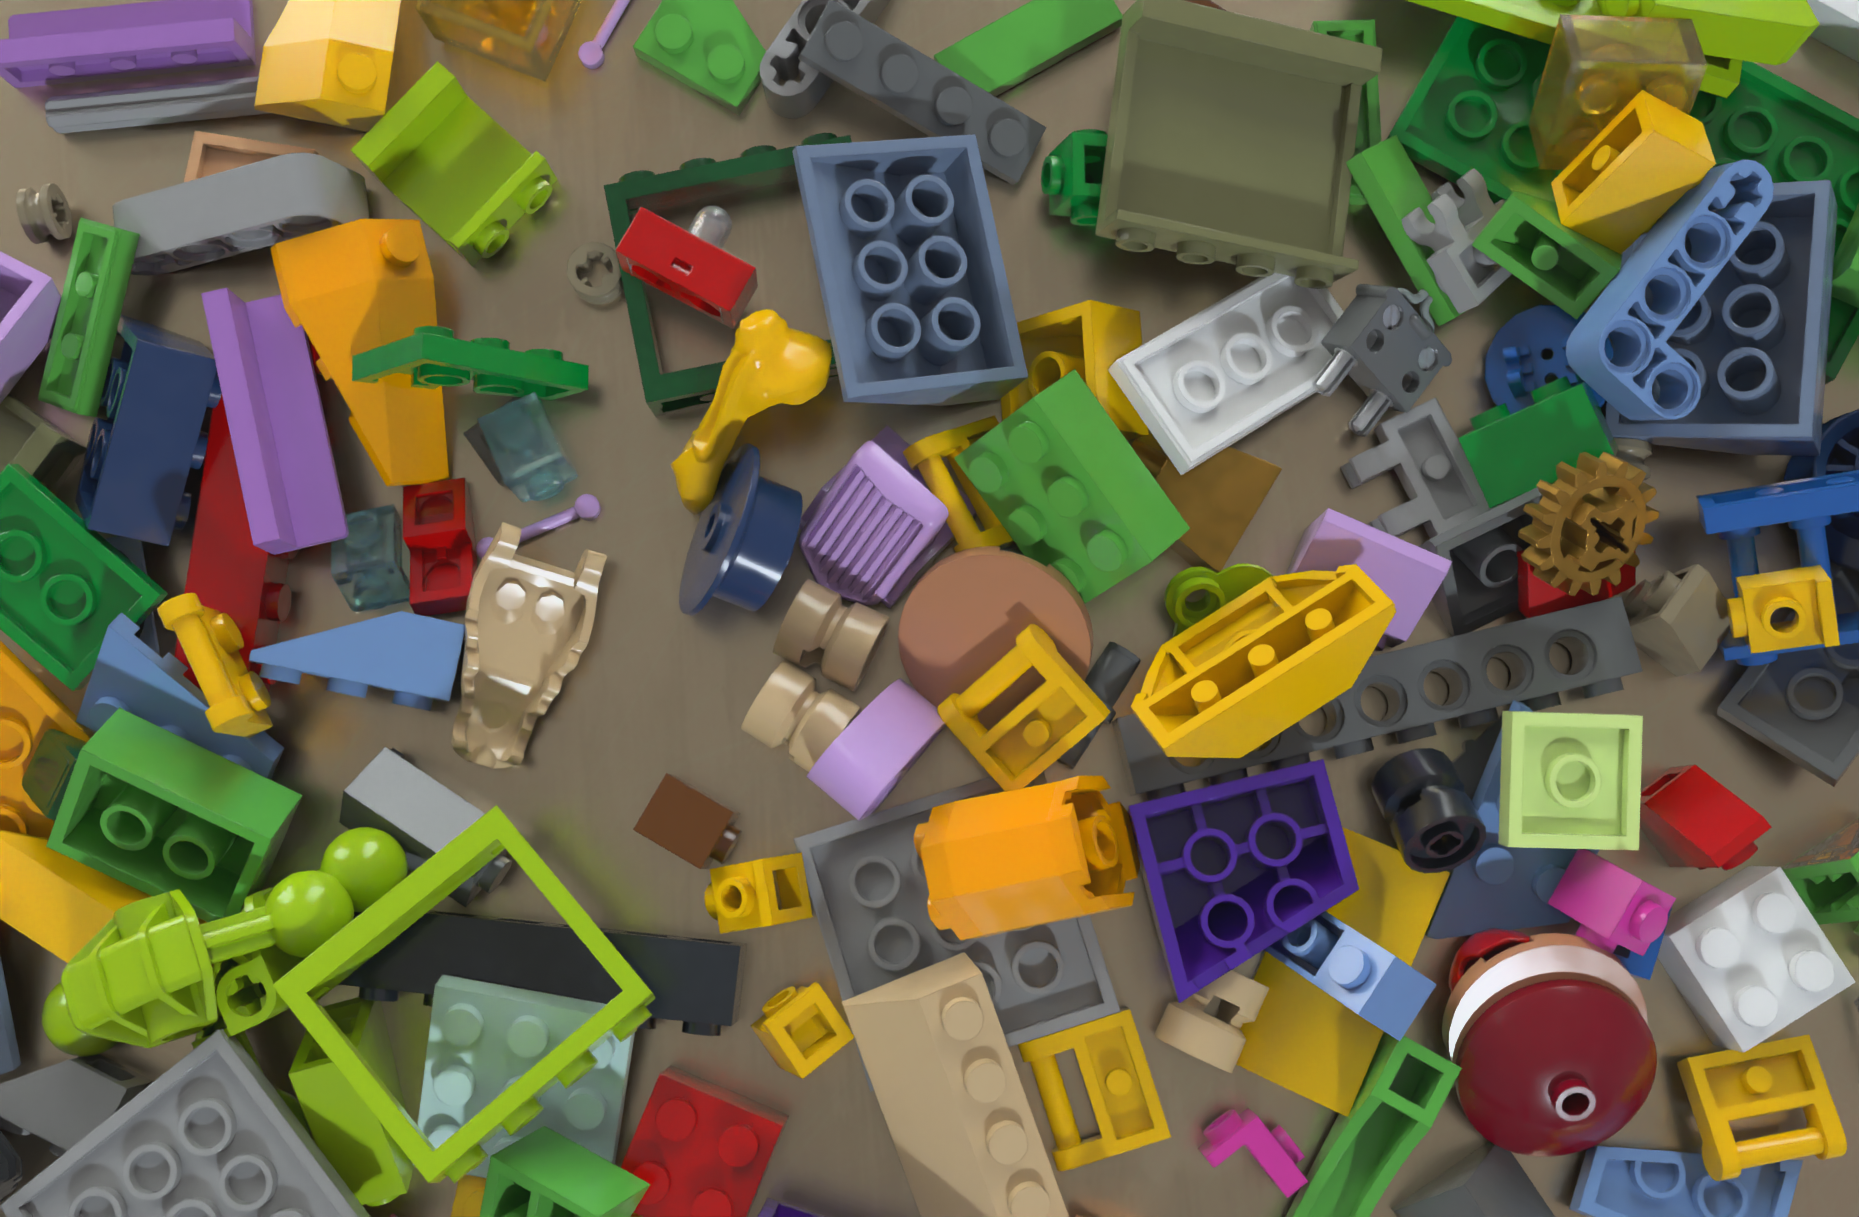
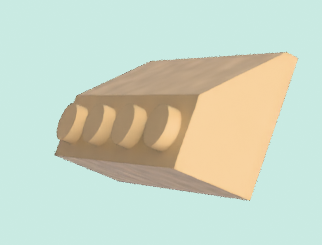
[841,952,1069,1217]

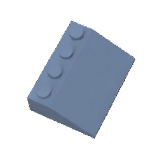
[792,134,1028,406]
[1605,180,1838,456]

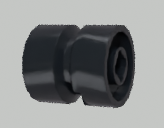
[1371,748,1486,873]

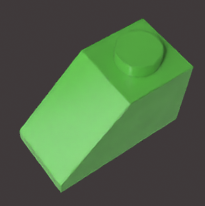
[1472,191,1623,320]

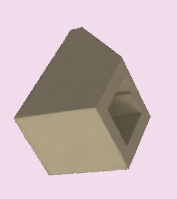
[1623,563,1731,677]

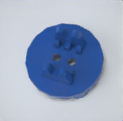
[1485,305,1614,414]

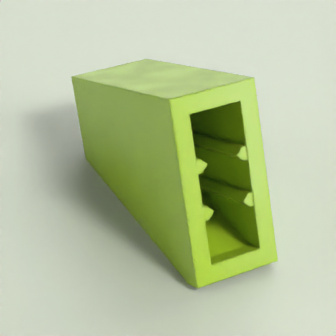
[1605,0,1820,65]
[288,997,415,1206]

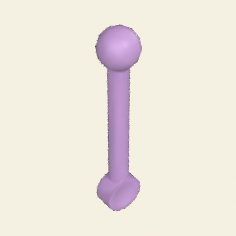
[578,0,630,69]
[476,494,601,559]

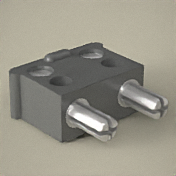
[1312,284,1452,437]

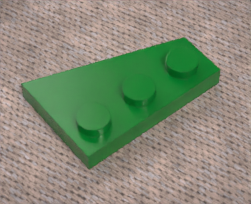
[352,326,589,400]

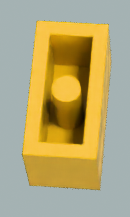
[1551,90,1716,254]

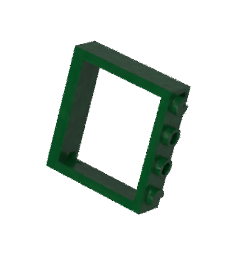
[604,133,852,417]

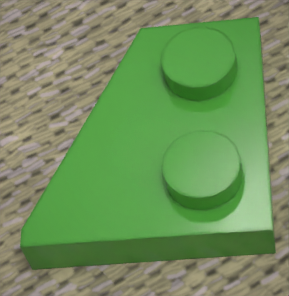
[633,0,766,116]

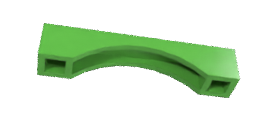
[1286,1032,1462,1217]

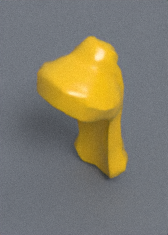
[671,309,833,515]

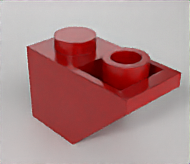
[1640,764,1772,871]

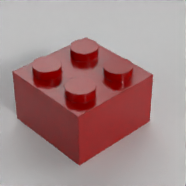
[620,1065,789,1217]

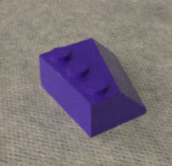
[1127,759,1359,1003]

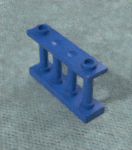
[1696,470,1859,666]

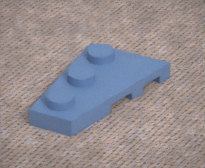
[76,613,284,780]
[1569,1146,1803,1217]

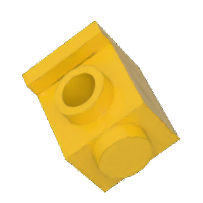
[1727,565,1840,654]
[704,852,813,934]
[750,982,854,1079]

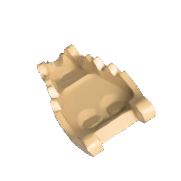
[451,522,607,769]

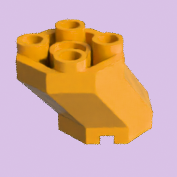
[913,776,1140,940]

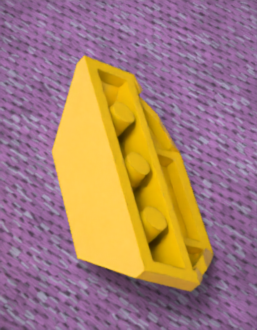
[1131,564,1396,758]

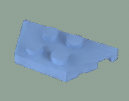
[1425,700,1599,939]

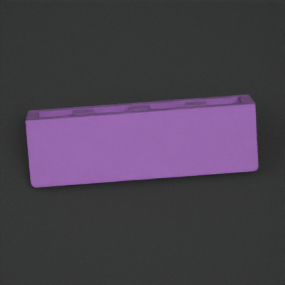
[0,0,256,88]
[201,288,349,555]

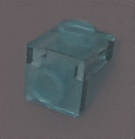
[477,392,578,502]
[331,504,410,612]

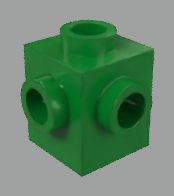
[1041,129,1108,226]

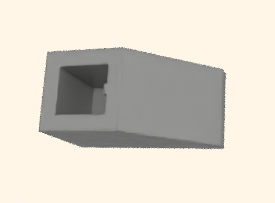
[0,1054,153,1157]

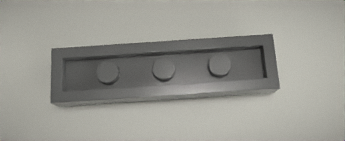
[798,0,1047,185]

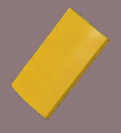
[1236,827,1450,1117]

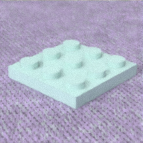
[413,974,635,1178]

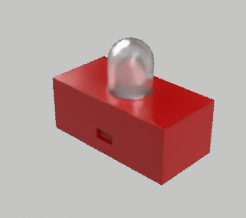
[615,206,758,330]

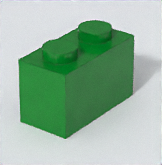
[1458,375,1619,508]

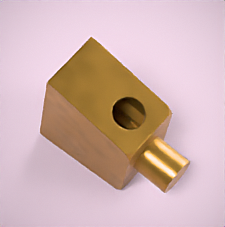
[1131,438,1282,572]

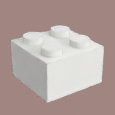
[1657,866,1855,1053]

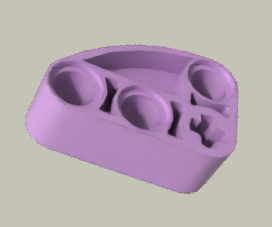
[807,678,946,821]

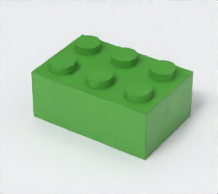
[954,369,1190,603]
[46,707,303,922]

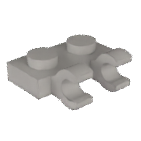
[1402,168,1512,314]
[1340,397,1494,539]

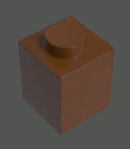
[633,773,742,869]

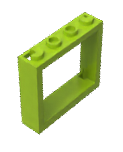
[272,805,656,1184]

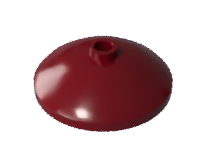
[1455,979,1657,1157]

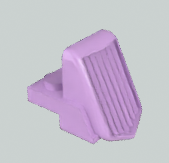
[799,425,977,609]

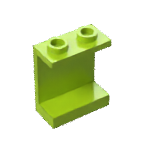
[351,61,558,267]

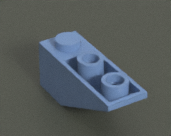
[248,611,465,711]
[1264,911,1437,1041]

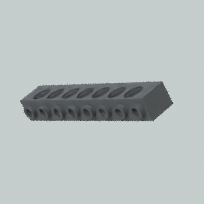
[1112,596,1643,801]

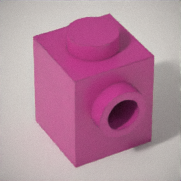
[1548,849,1676,956]

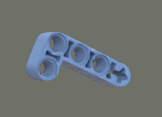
[1566,159,1774,421]

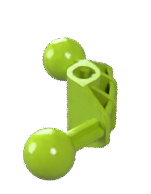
[191,827,408,1135]
[42,870,354,1057]

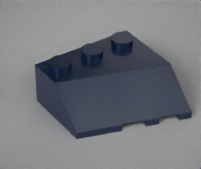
[75,315,222,546]

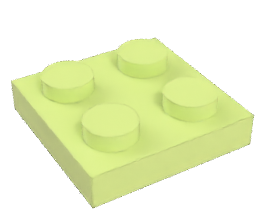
[1498,711,1643,850]

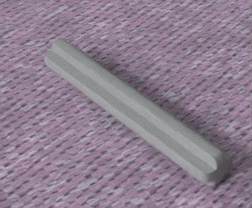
[45,76,269,134]

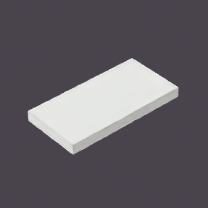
[1108,273,1344,475]

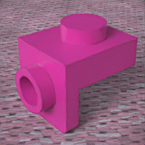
[1198,1108,1308,1198]

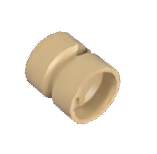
[773,579,890,691]
[741,659,862,772]
[1154,970,1269,1073]

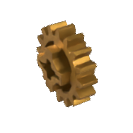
[1518,452,1659,596]

